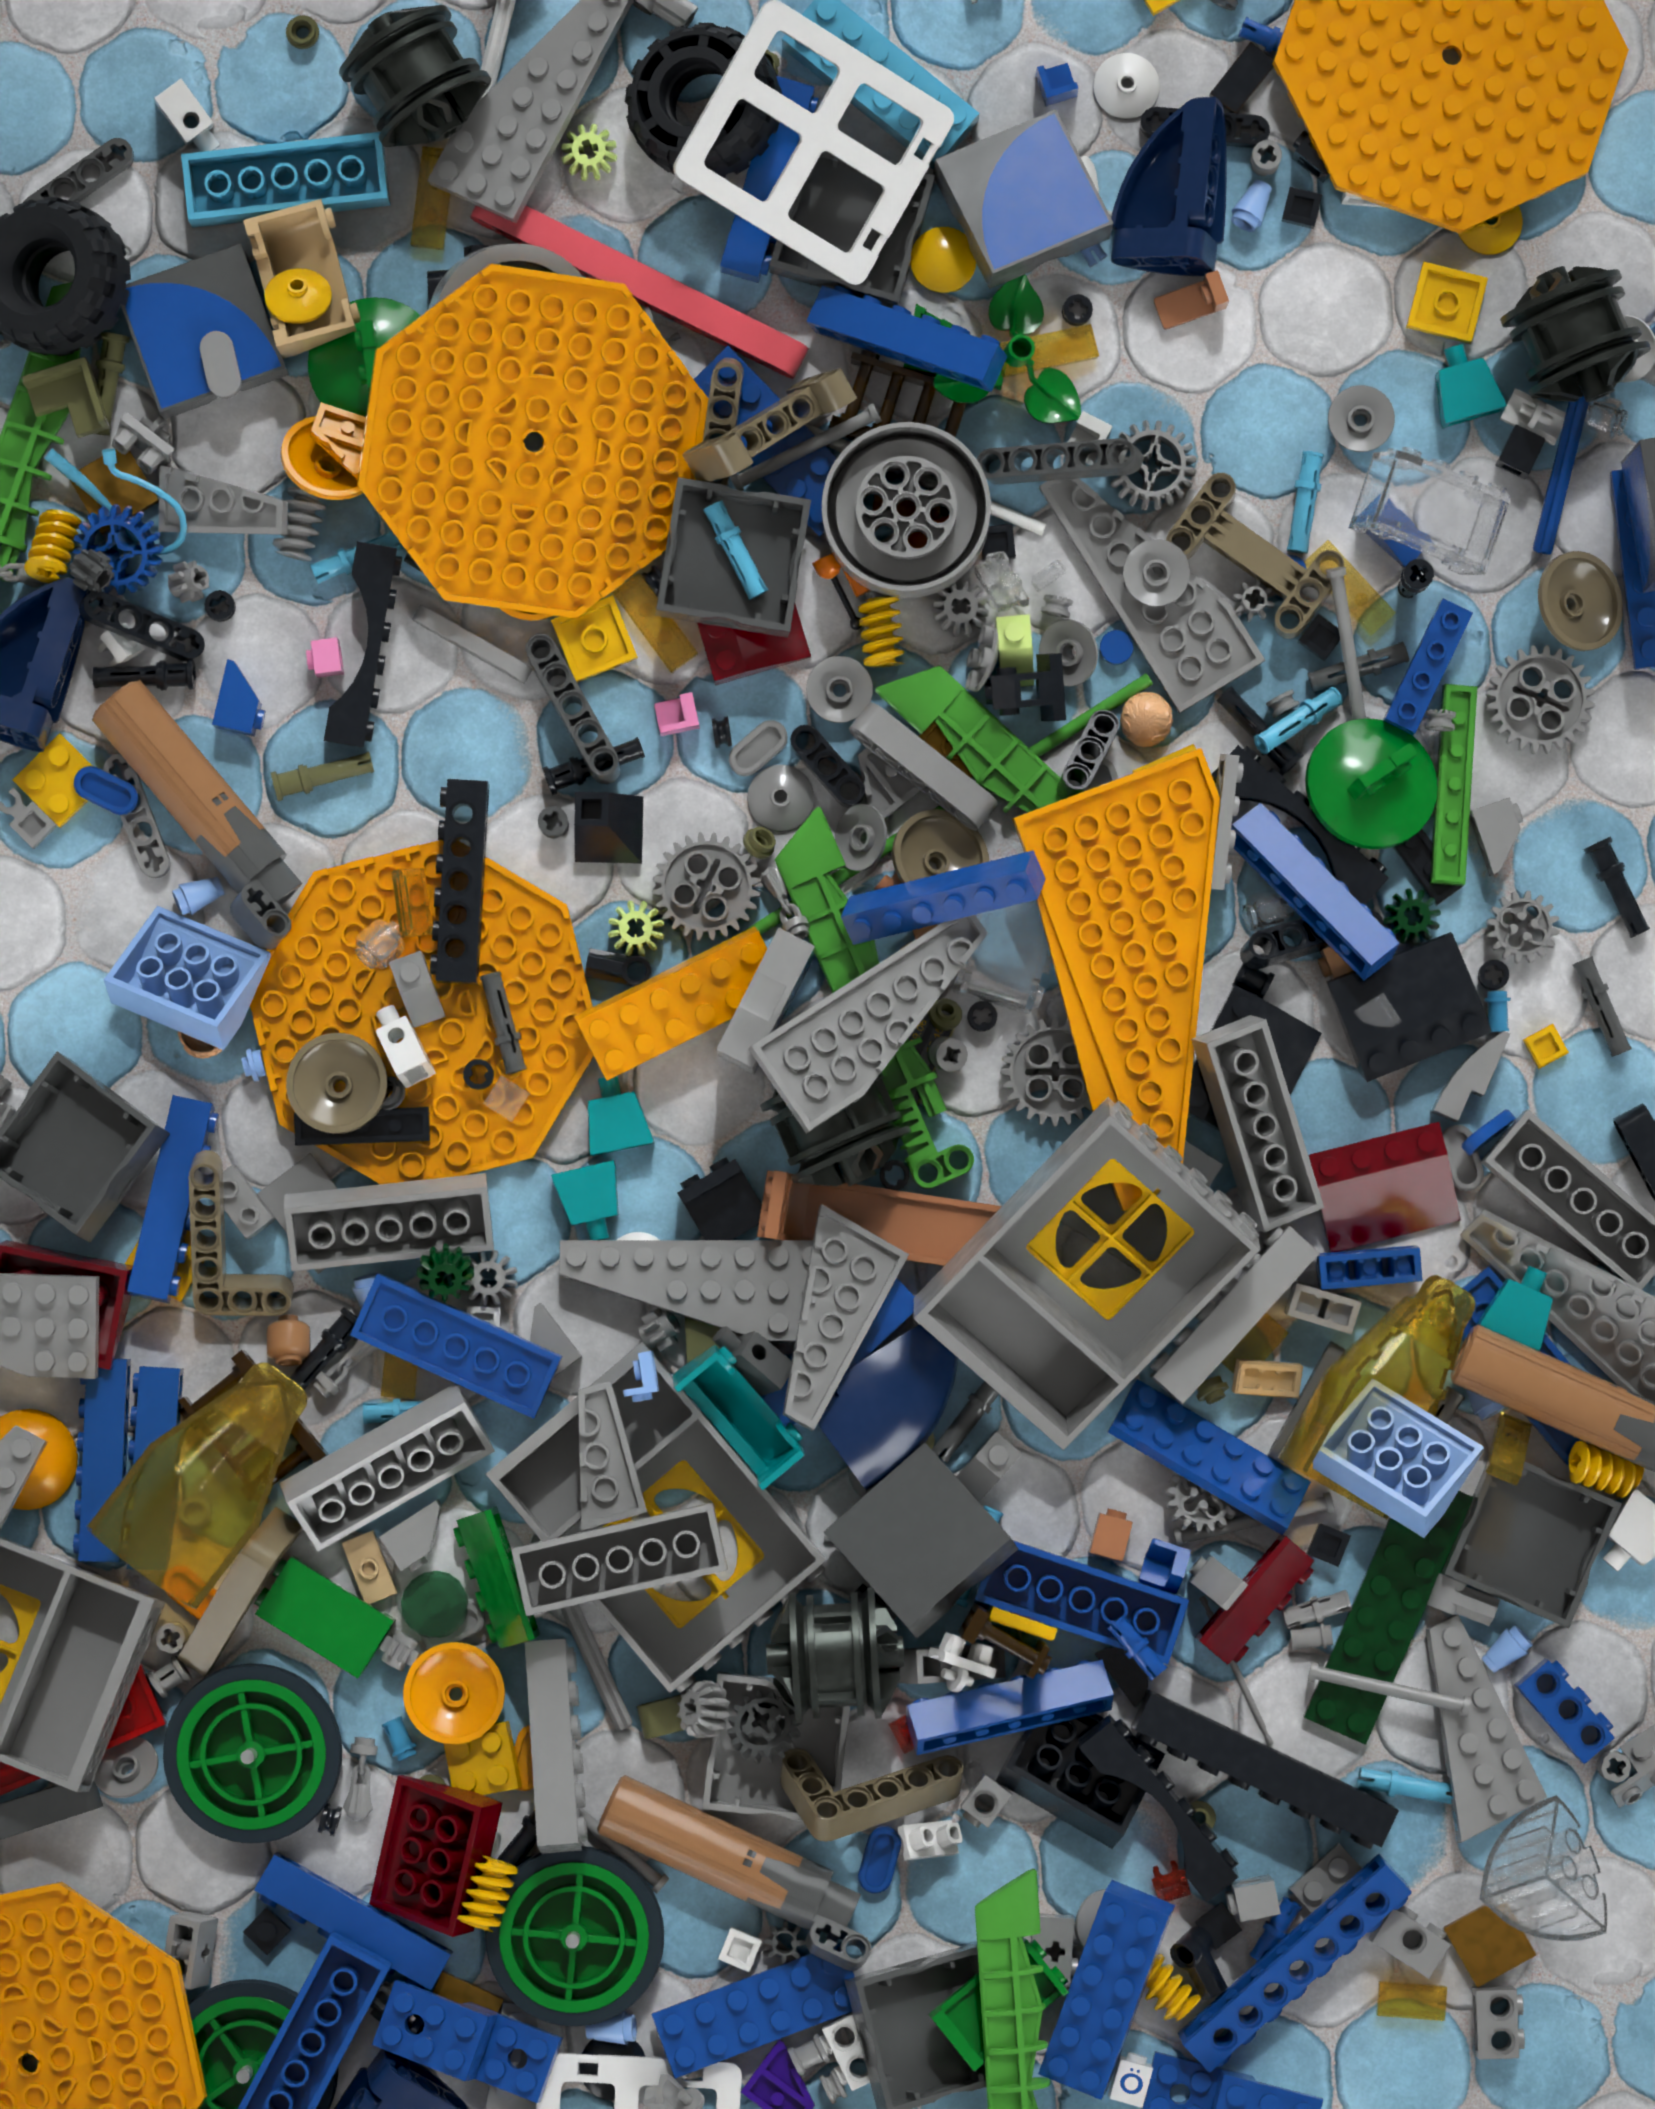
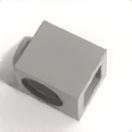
[960,1772,1012,1828]

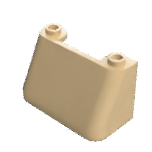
[243,199,361,359]

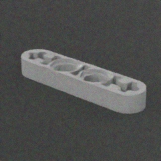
[412,605,533,684]
[103,754,171,879]

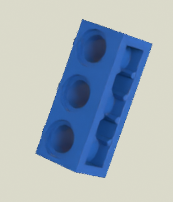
[1316,1245,1423,1290]
[1514,1658,1615,1764]

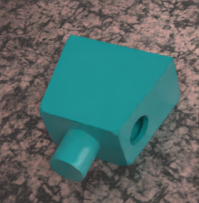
[1435,344,1507,429]
[588,1076,654,1156]
[551,1160,619,1240]
[1477,1266,1553,1351]

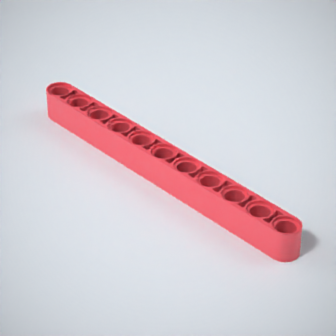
[470,206,809,379]

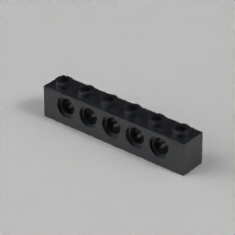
[430,779,490,985]

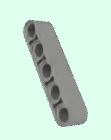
[849,702,998,831]

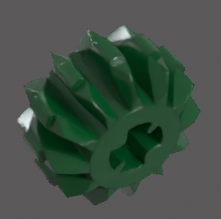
[1383,888,1441,946]
[416,1243,474,1303]

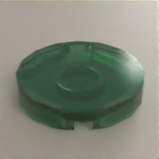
[401,1570,469,1638]

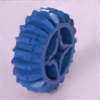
[73,504,164,595]

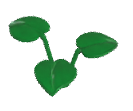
[933,274,1081,424]

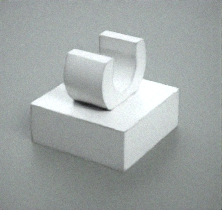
[98,623,145,666]

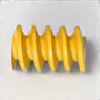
[24,509,82,584]
[858,596,905,668]
[1568,1440,1644,1498]
[457,1855,519,1932]
[1145,1954,1201,2022]

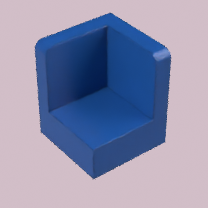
[1036,63,1079,107]
[1138,1538,1191,1594]

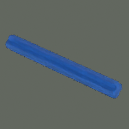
[1533,395,1589,555]

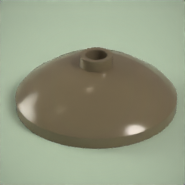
[1538,551,1623,651]
[892,809,989,883]
[286,1033,388,1134]

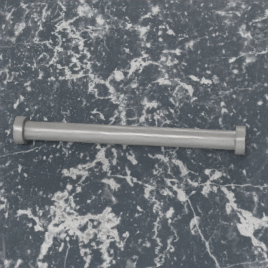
[730,403,882,491]
[1326,567,1370,721]
[1173,1492,1335,1547]
[1308,1661,1471,1717]
[533,1788,669,1894]

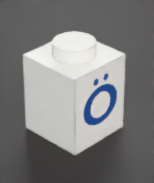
[1108,2052,1153,2108]

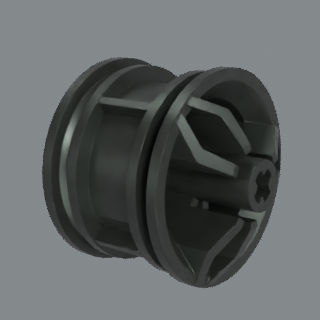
[339,5,492,147]
[1500,266,1651,402]
[760,1072,912,1186]
[766,1588,905,1723]

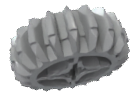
[1110,420,1197,511]

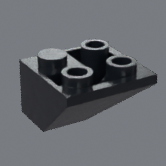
[574,792,644,864]

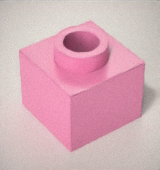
[306,637,344,678]

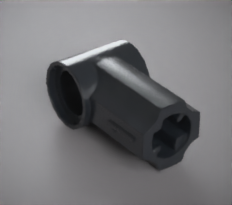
[584,948,652,987]
[1170,1927,1228,2000]

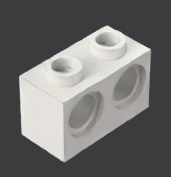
[819,2012,870,2091]

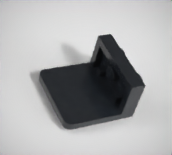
[677,1157,762,1240]

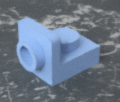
[623,1351,659,1402]

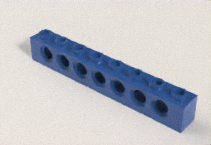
[1178,1854,1412,2073]

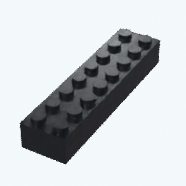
[1131,1689,1399,1849]

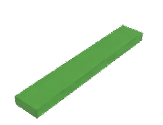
[1430,684,1477,886]

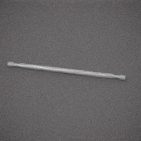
[1199,1596,1274,1745]

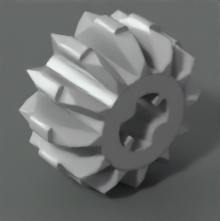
[932,580,989,637]
[468,1250,518,1306]
[677,1680,730,1738]

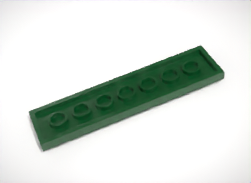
[1303,1491,1474,1745]

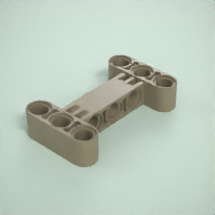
[682,368,857,482]
[1166,473,1344,639]

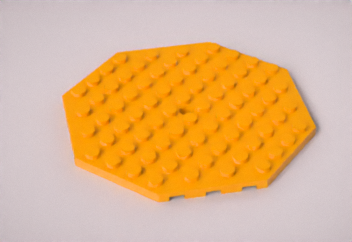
[1272,0,1629,234]
[357,263,709,619]
[250,840,594,1184]
[0,1881,207,2109]

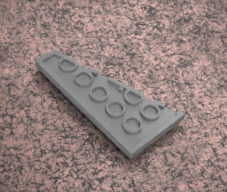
[782,1204,909,1431]
[1426,1614,1547,1843]

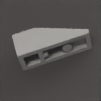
[1189,1555,1248,1611]
[898,1644,1006,1684]

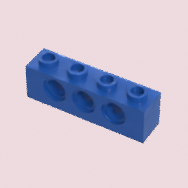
[1383,598,1473,735]

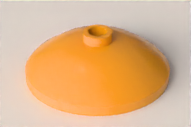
[280,416,363,500]
[0,1409,78,1510]
[403,1642,505,1745]

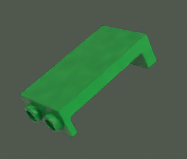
[254,1555,396,1679]
[928,1937,1069,2071]

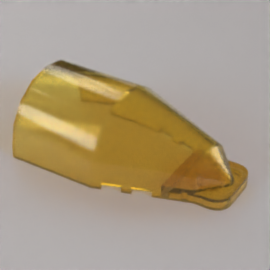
[1277,1275,1475,1520]
[86,1362,307,1609]

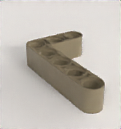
[703,358,744,486]
[188,1150,294,1316]
[177,1507,302,1677]
[780,1748,964,1842]

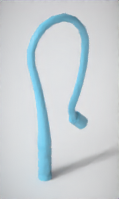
[44,448,187,555]

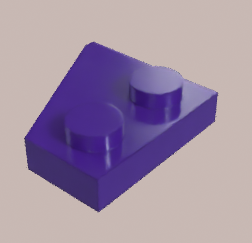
[741,2039,815,2109]

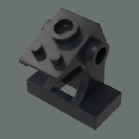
[984,653,1066,721]

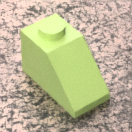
[995,614,1034,687]

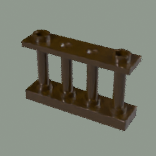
[828,350,978,441]
[179,1350,329,1506]
[958,1602,1052,1679]

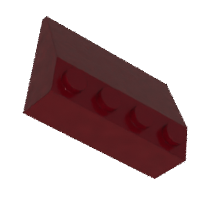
[696,604,811,686]
[1308,1122,1461,1252]
[0,1240,133,1370]
[369,1775,503,1937]

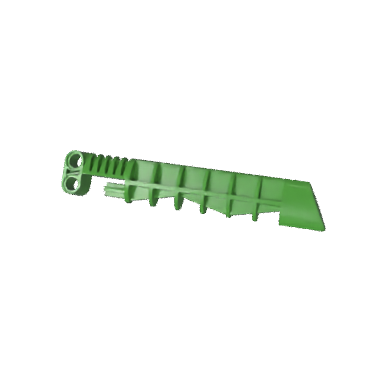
[0,282,81,583]
[875,666,1061,813]
[774,807,974,1189]
[975,1869,1050,2109]

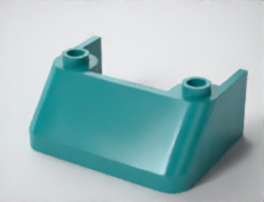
[673,1345,805,1490]

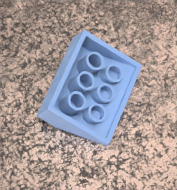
[104,906,271,1050]
[1313,1378,1484,1538]

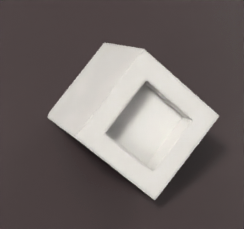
[1068,411,1112,466]

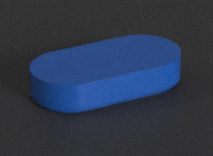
[74,766,138,815]
[1461,1110,1516,1156]
[858,1826,901,1894]

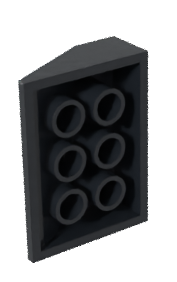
[1326,932,1492,1082]
[1188,985,1322,1131]
[995,1714,1165,1849]

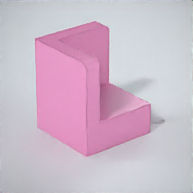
[654,692,700,737]

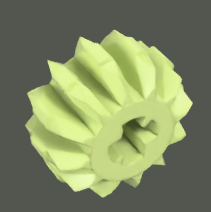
[561,124,617,181]
[608,901,665,957]

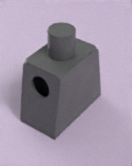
[712,1326,792,1396]

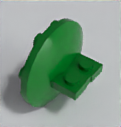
[308,297,421,417]
[1305,718,1438,849]

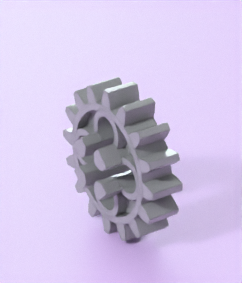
[1486,891,1560,964]
[1165,1475,1236,1535]

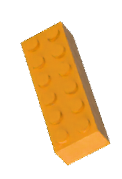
[574,926,767,1081]

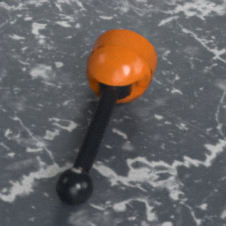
[812,553,862,630]

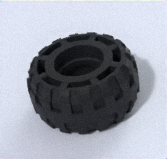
[625,22,782,178]
[0,197,131,356]

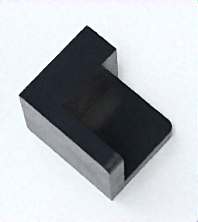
[1495,424,1545,479]

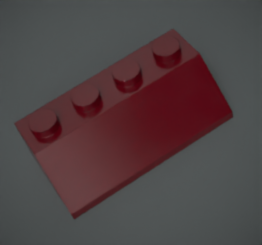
[1195,1534,1314,1665]

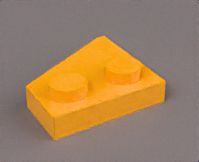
[310,402,366,480]

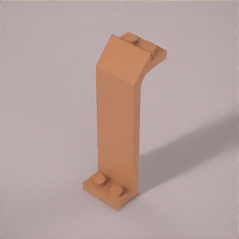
[757,1170,1002,1266]

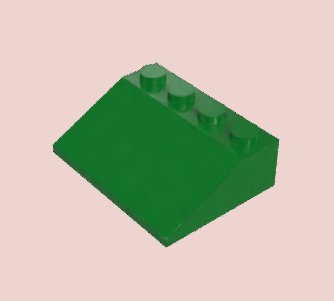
[453,1506,540,1649]

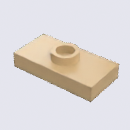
[1232,1358,1303,1399]
[342,1530,398,1604]

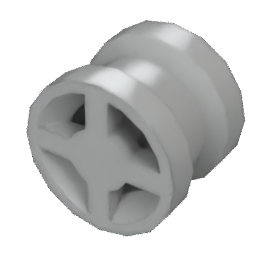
[927,1036,968,1072]

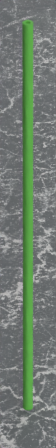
[739,673,1153,935]

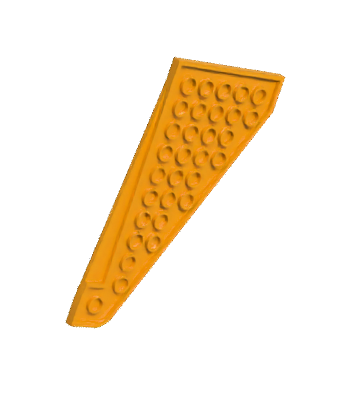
[1012,748,1220,1211]

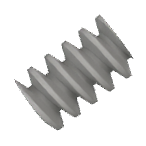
[272,487,326,561]

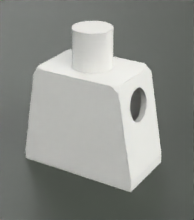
[154,79,220,152]
[376,1005,436,1088]
[1603,1488,1655,1572]

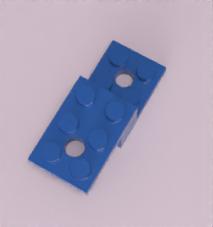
[372,1980,563,2103]
[1140,2051,1323,2109]

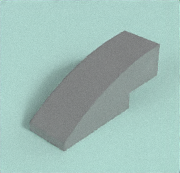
[1430,1031,1510,1122]

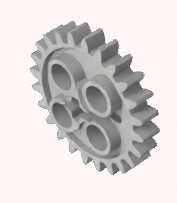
[1485,645,1595,754]
[652,832,761,941]
[1000,1017,1092,1127]

